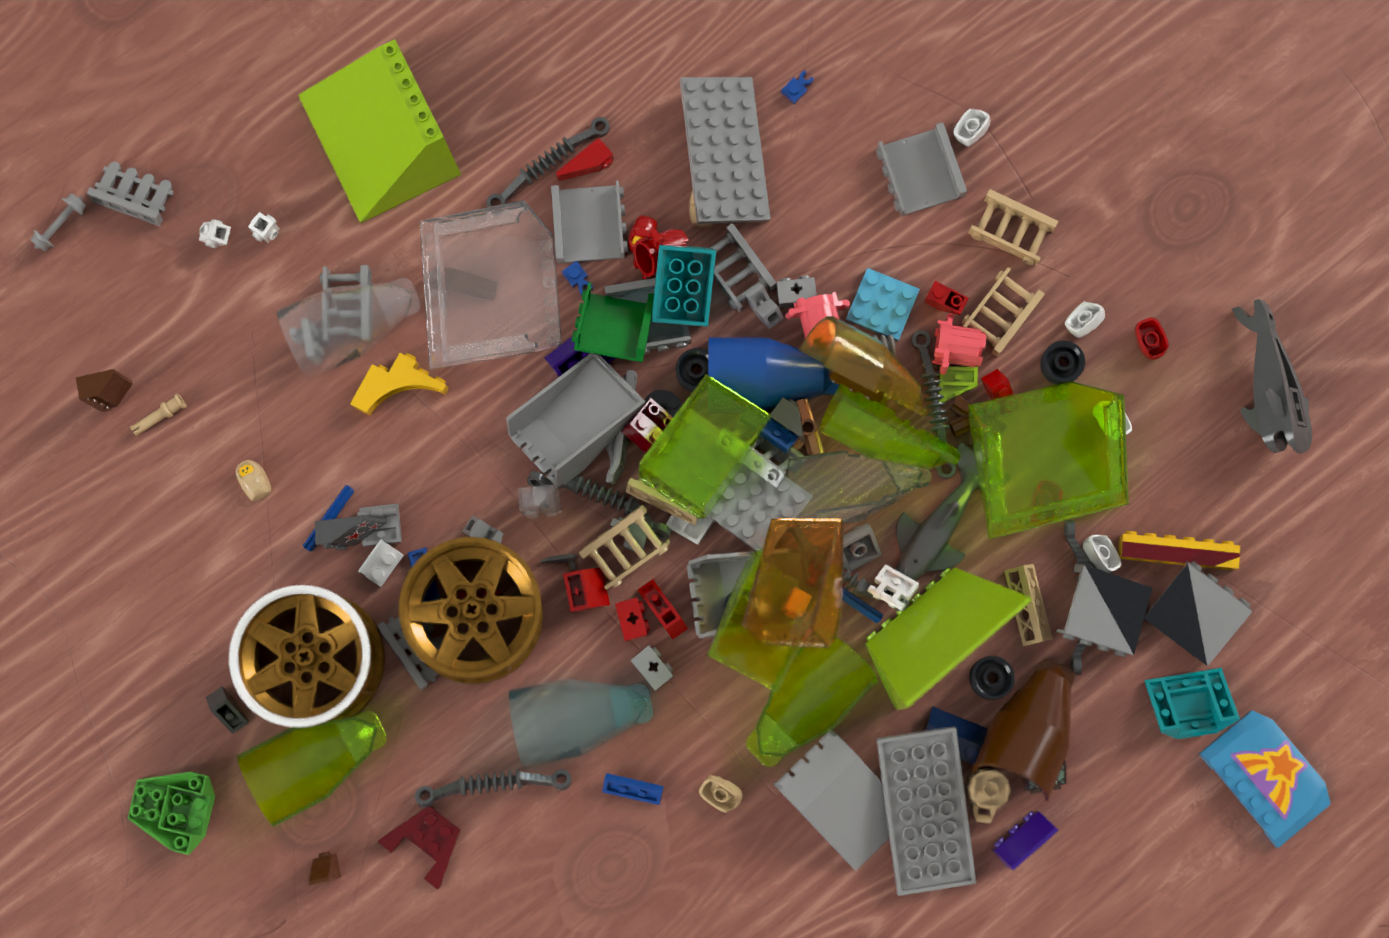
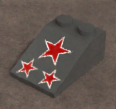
[315,516,386,551]

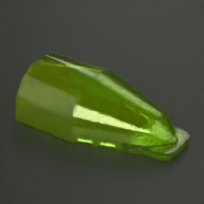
[819,384,961,469]
[746,629,878,767]
[236,711,387,827]

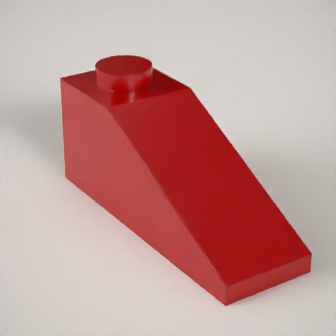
[556,138,614,181]
[638,579,688,640]

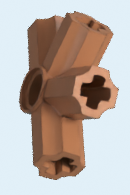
[792,398,825,458]

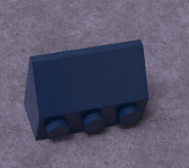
[923,706,988,765]

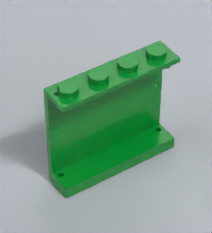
[572,282,654,362]

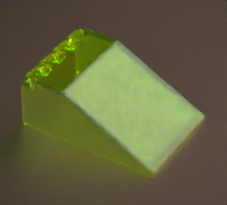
[639,374,771,520]
[707,549,829,693]

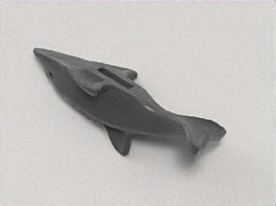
[895,443,1010,581]

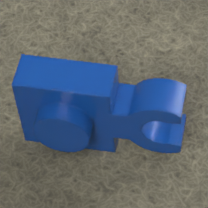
[781,70,814,105]
[561,261,593,295]

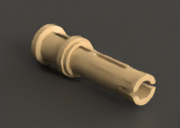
[130,393,187,436]

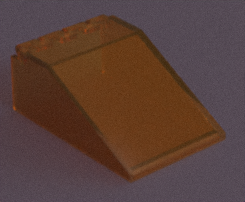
[742,518,844,648]

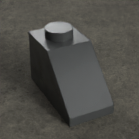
[769,398,805,442]
[206,686,249,734]

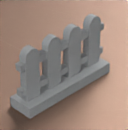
[87,162,174,226]
[377,617,444,692]

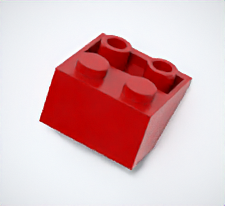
[563,568,610,614]

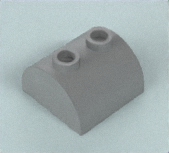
[832,523,882,571]

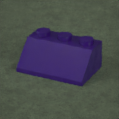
[545,337,616,377]
[992,810,1058,870]

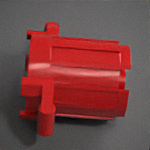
[633,229,689,280]

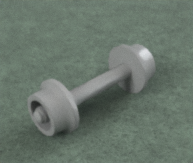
[30,193,86,252]

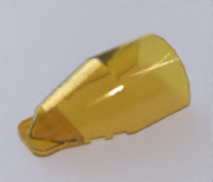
[799,316,929,418]

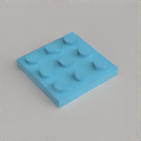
[845,268,920,342]

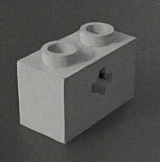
[776,276,817,308]
[631,646,674,691]

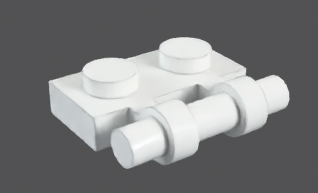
[867,564,919,611]

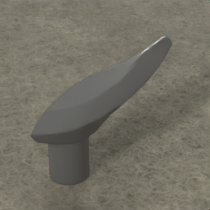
[541,554,577,571]

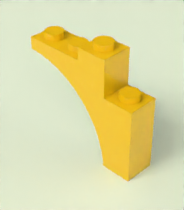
[350,353,449,416]

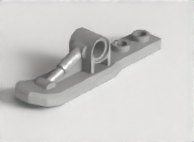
[606,370,638,485]

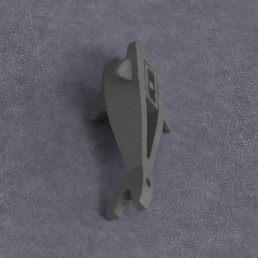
[1232,299,1312,454]

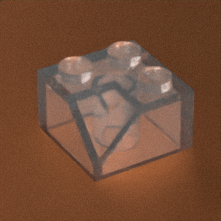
[518,484,562,519]

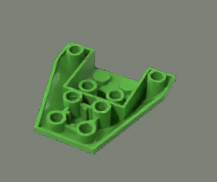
[127,772,215,855]

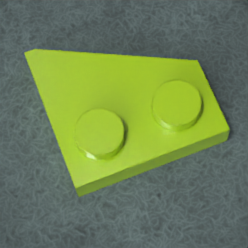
[938,366,978,402]

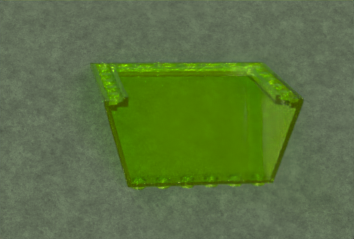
[968,381,1129,539]

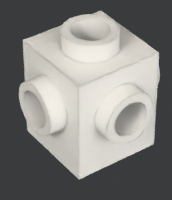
[248,212,280,243]
[199,219,231,248]

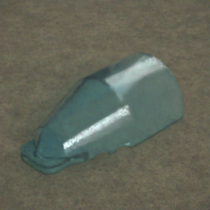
[509,678,653,767]

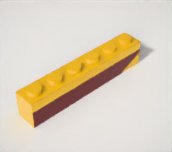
[1118,531,1240,571]

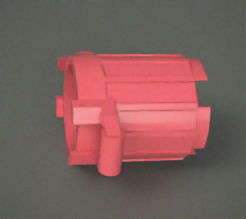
[785,292,850,349]
[931,313,986,375]

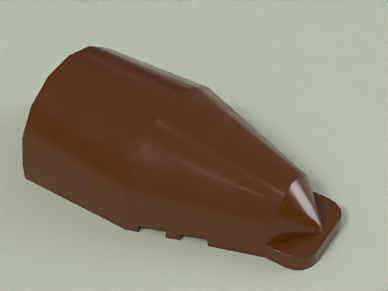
[972,660,1075,801]

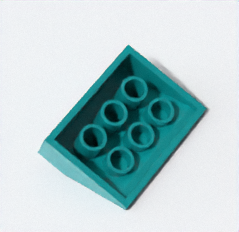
[651,245,716,327]

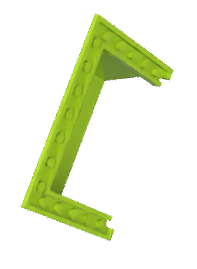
[298,39,461,223]
[865,568,1032,710]

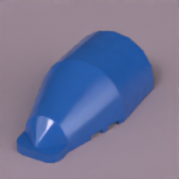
[708,337,842,414]

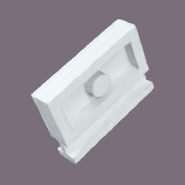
[358,539,404,587]

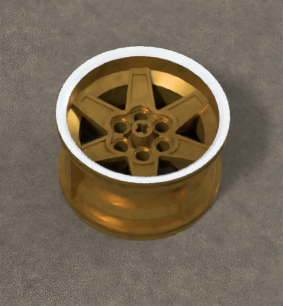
[229,585,385,728]

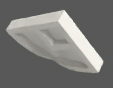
[666,498,715,545]

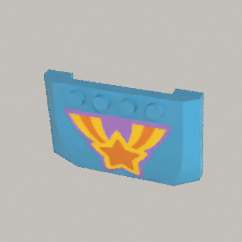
[1198,710,1331,848]

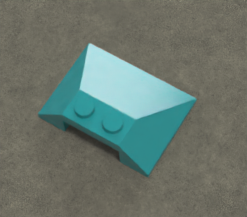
[1144,668,1240,739]

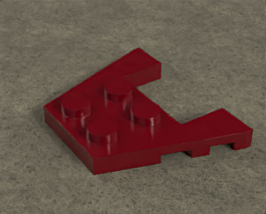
[378,806,461,890]

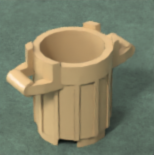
[965,766,1010,823]

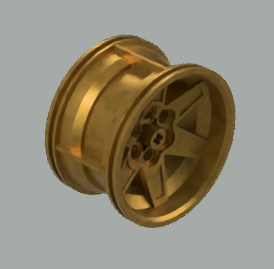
[399,537,543,684]

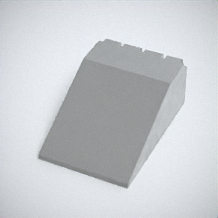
[506,353,645,487]
[687,548,819,639]
[773,729,889,871]

